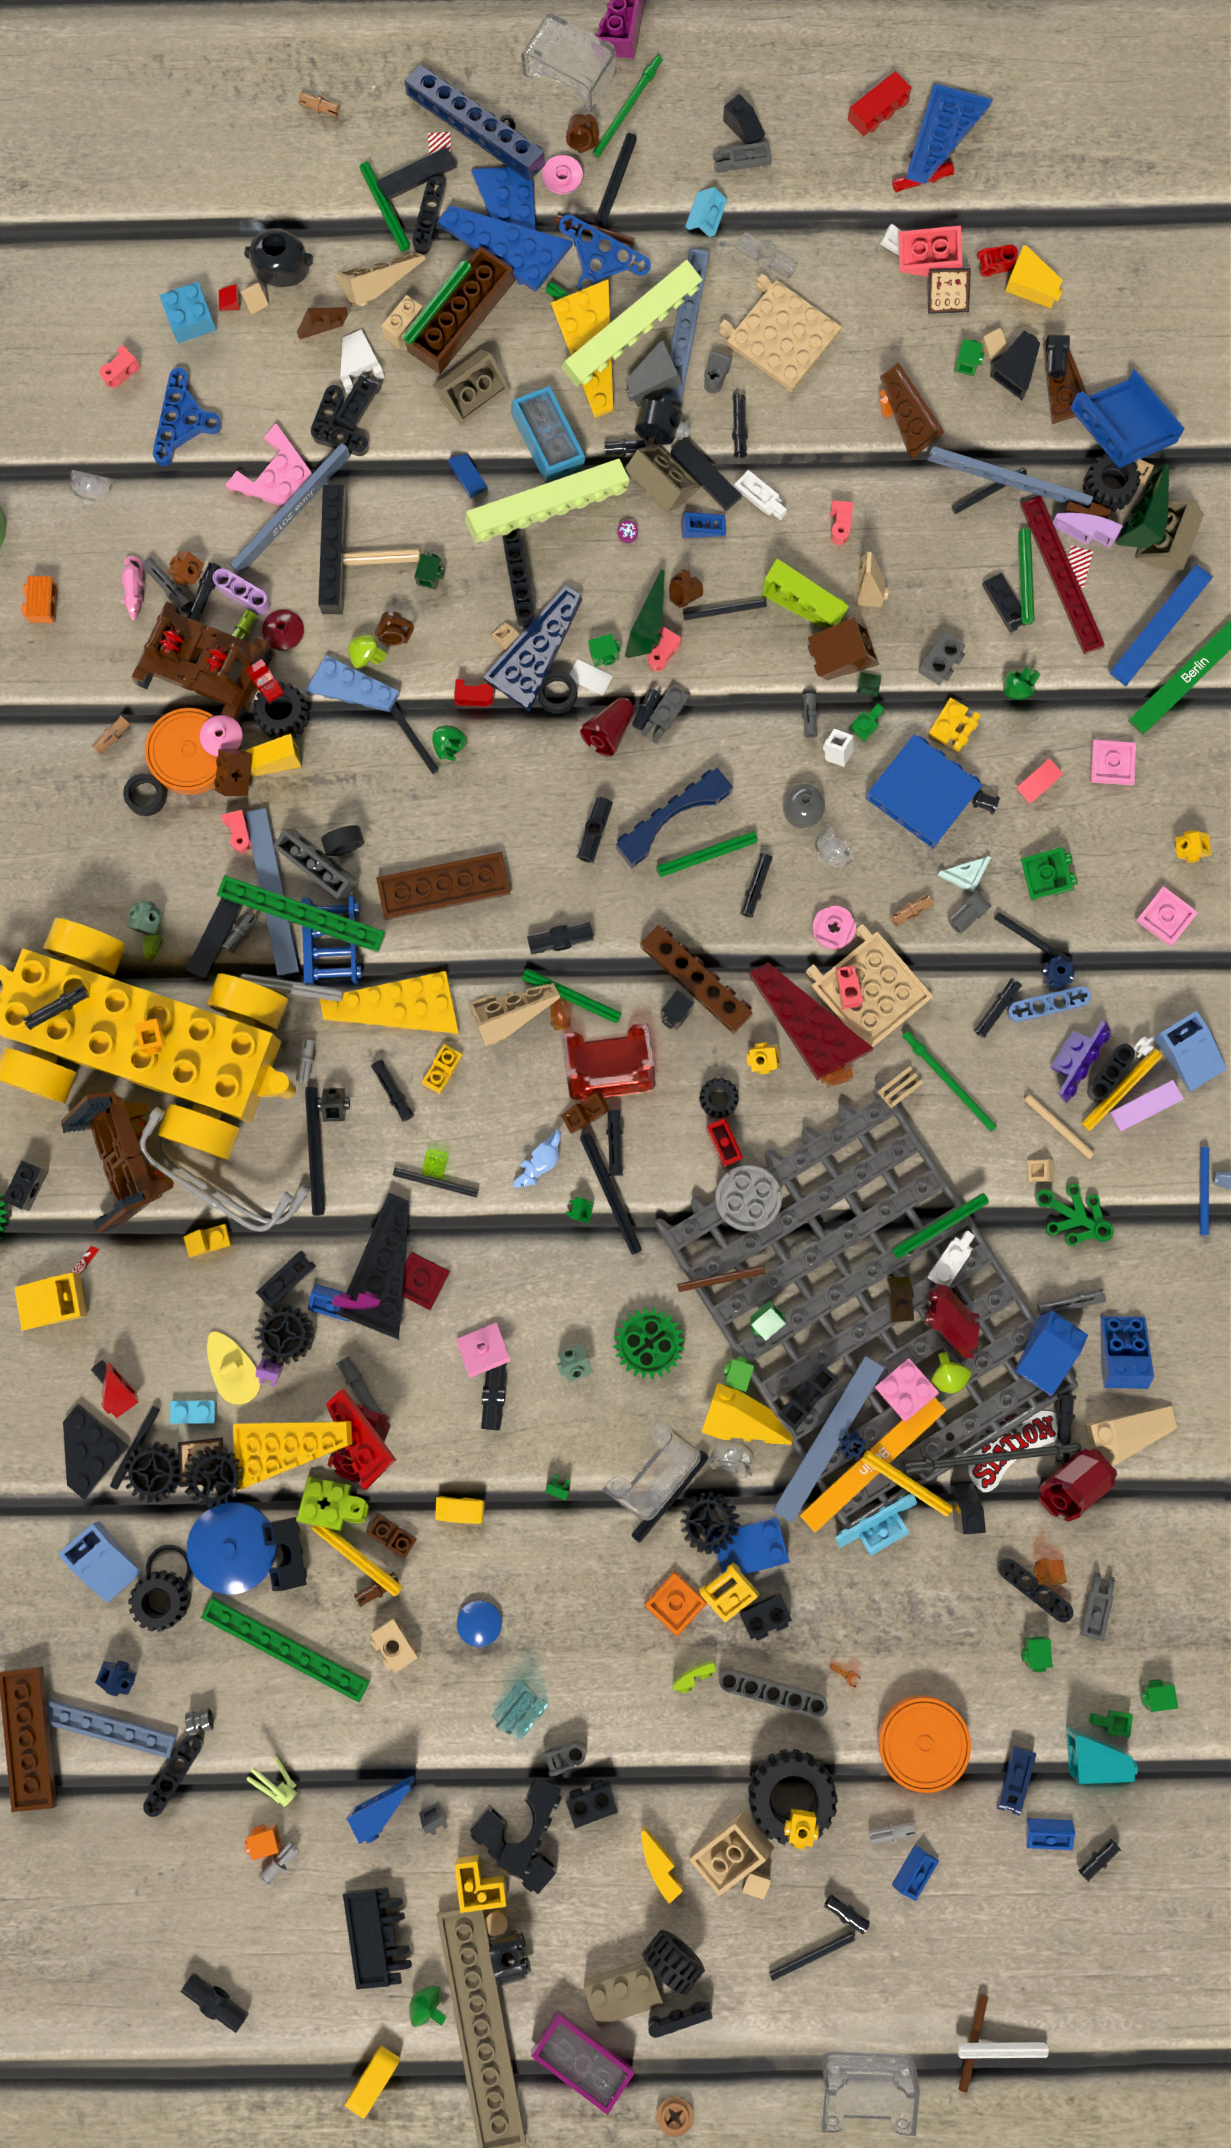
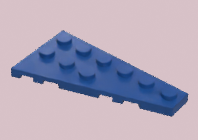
[906,83,993,184]
[471,167,536,285]
[438,206,573,292]

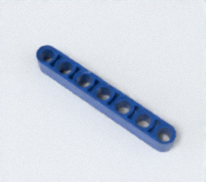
[1109,564,1214,687]

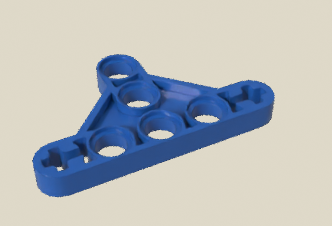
[558,215,651,291]
[153,368,222,466]

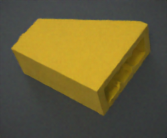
[1005,245,1063,308]
[245,734,302,777]

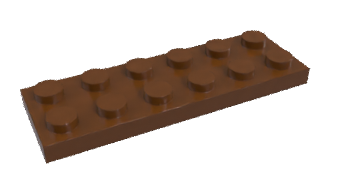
[376,852,511,920]
[0,1666,57,1812]

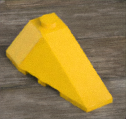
[702,1383,793,1445]

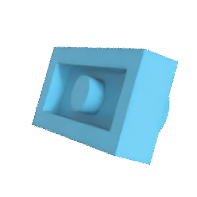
[170,1401,216,1424]

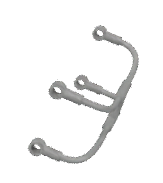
[140,1103,311,1232]

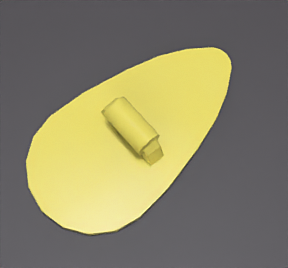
[207,1331,261,1405]

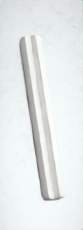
[957,2042,1049,2058]

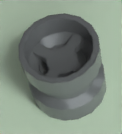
[185,1708,214,1736]

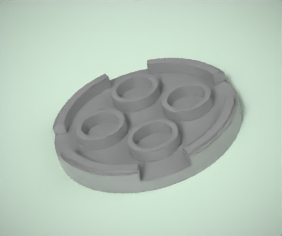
[715,1165,782,1231]

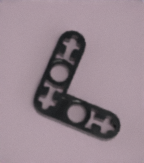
[311,385,369,456]

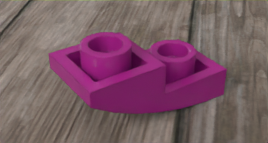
[332,1291,381,1309]

